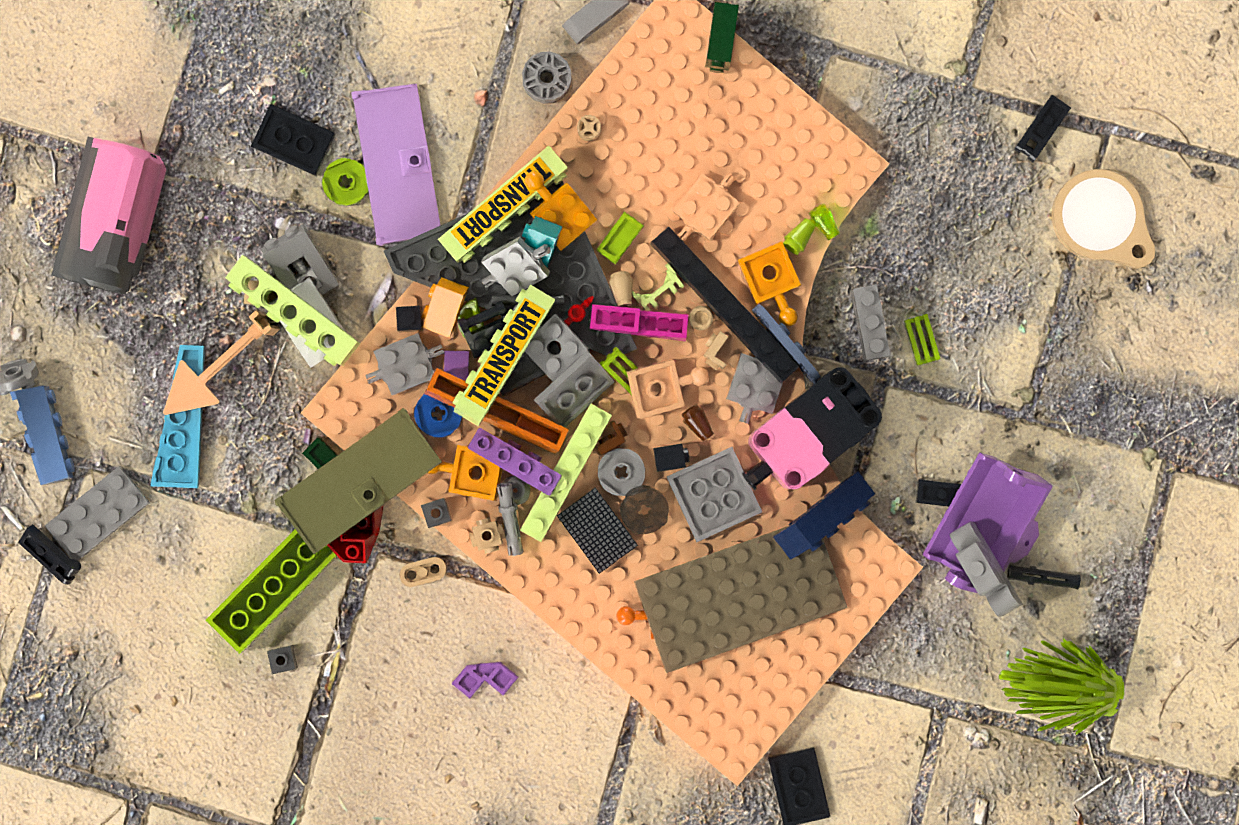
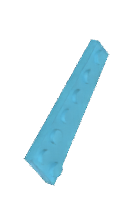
[151,345,205,488]

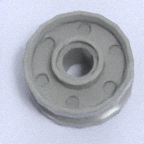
[522,51,572,104]

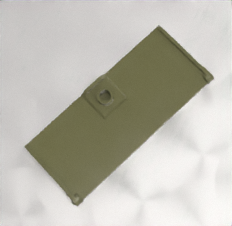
[274,408,442,554]

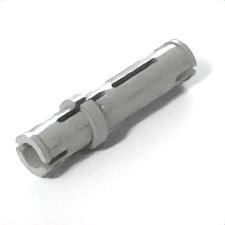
[497,482,524,556]

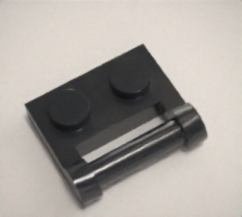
[457,301,507,358]

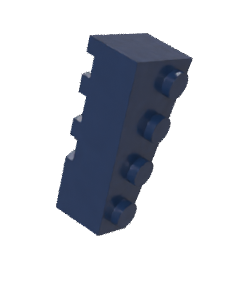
[773,471,875,560]

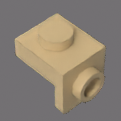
[704,331,728,370]

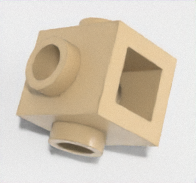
[469,517,506,554]

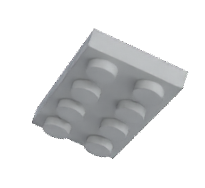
[45,466,150,561]

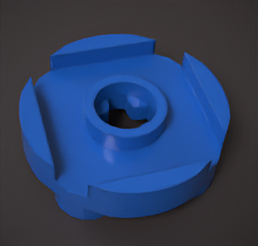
[414,394,462,438]

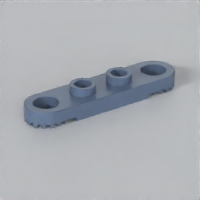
[752,304,821,383]

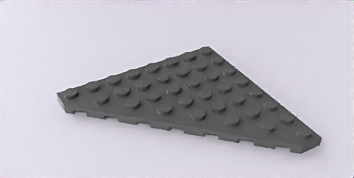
[384,181,637,359]

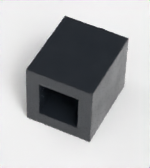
[396,306,424,333]
[653,444,690,472]

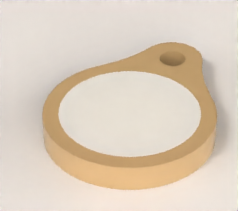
[1052,169,1155,269]

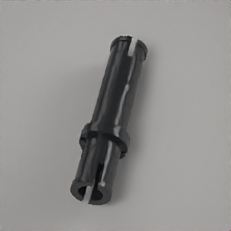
[1007,565,1081,590]

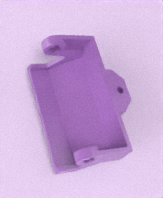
[922,452,1053,593]

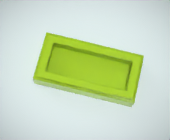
[596,212,644,265]

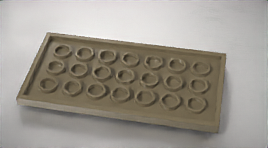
[634,526,847,673]

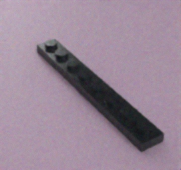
[650,227,800,383]

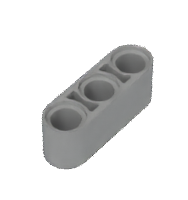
[562,0,630,45]

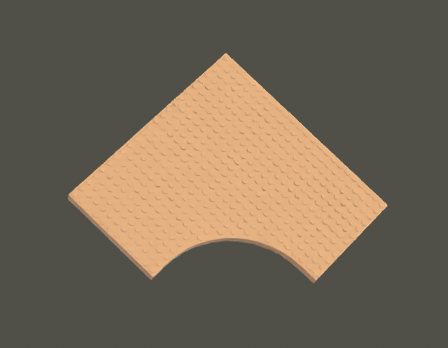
[301,0,923,786]

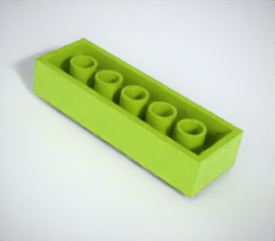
[205,529,337,654]

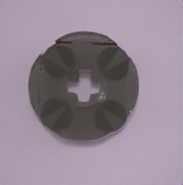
[620,485,669,534]

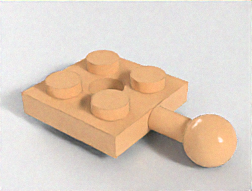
[627,359,709,419]

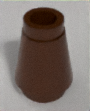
[681,404,714,441]

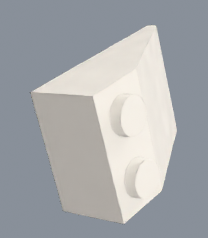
[269,277,346,368]

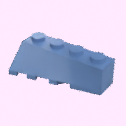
[10,386,75,485]

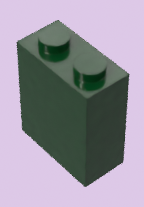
[705,2,739,73]

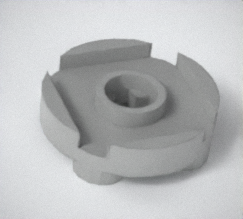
[0,359,39,395]
[598,448,645,496]

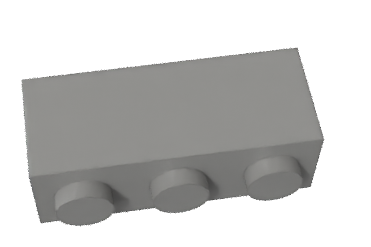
[850,284,891,361]

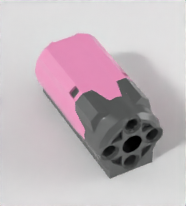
[51,136,166,294]

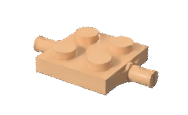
[672,173,740,242]

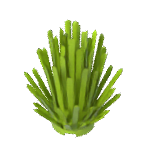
[998,638,1125,735]

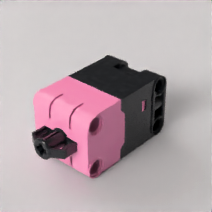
[742,367,882,490]

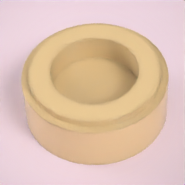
[689,306,713,330]

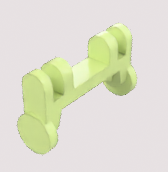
[632,263,685,311]

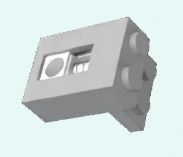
[261,224,339,295]

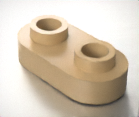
[399,557,447,587]

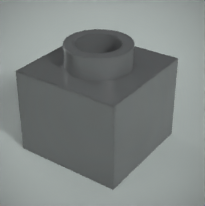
[421,498,452,528]
[267,645,298,674]

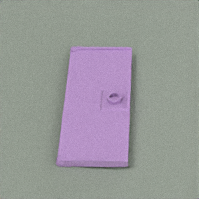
[351,84,441,246]

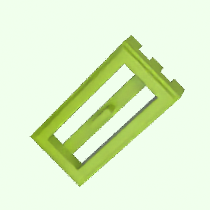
[904,314,940,366]
[599,347,638,395]

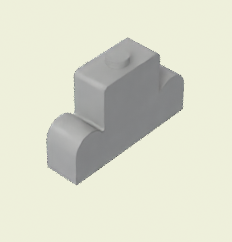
[949,521,1023,617]

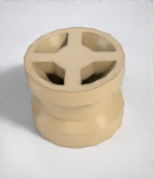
[577,115,601,141]

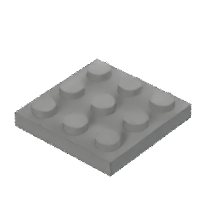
[667,447,762,542]

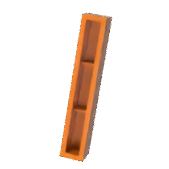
[424,368,569,454]

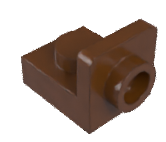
[596,421,628,456]

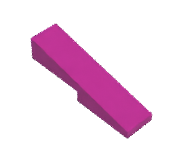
[590,304,688,342]

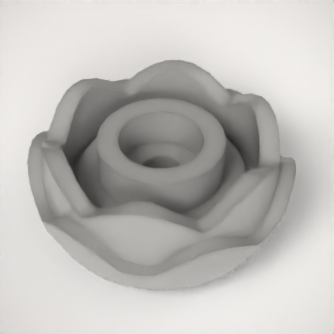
[502,476,531,505]

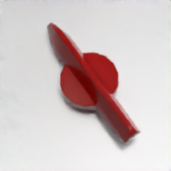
[564,296,594,326]

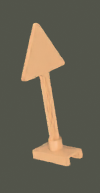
[163,311,280,415]

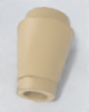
[609,271,633,308]

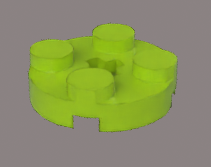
[322,158,369,206]

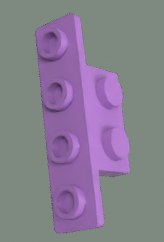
[468,428,562,496]

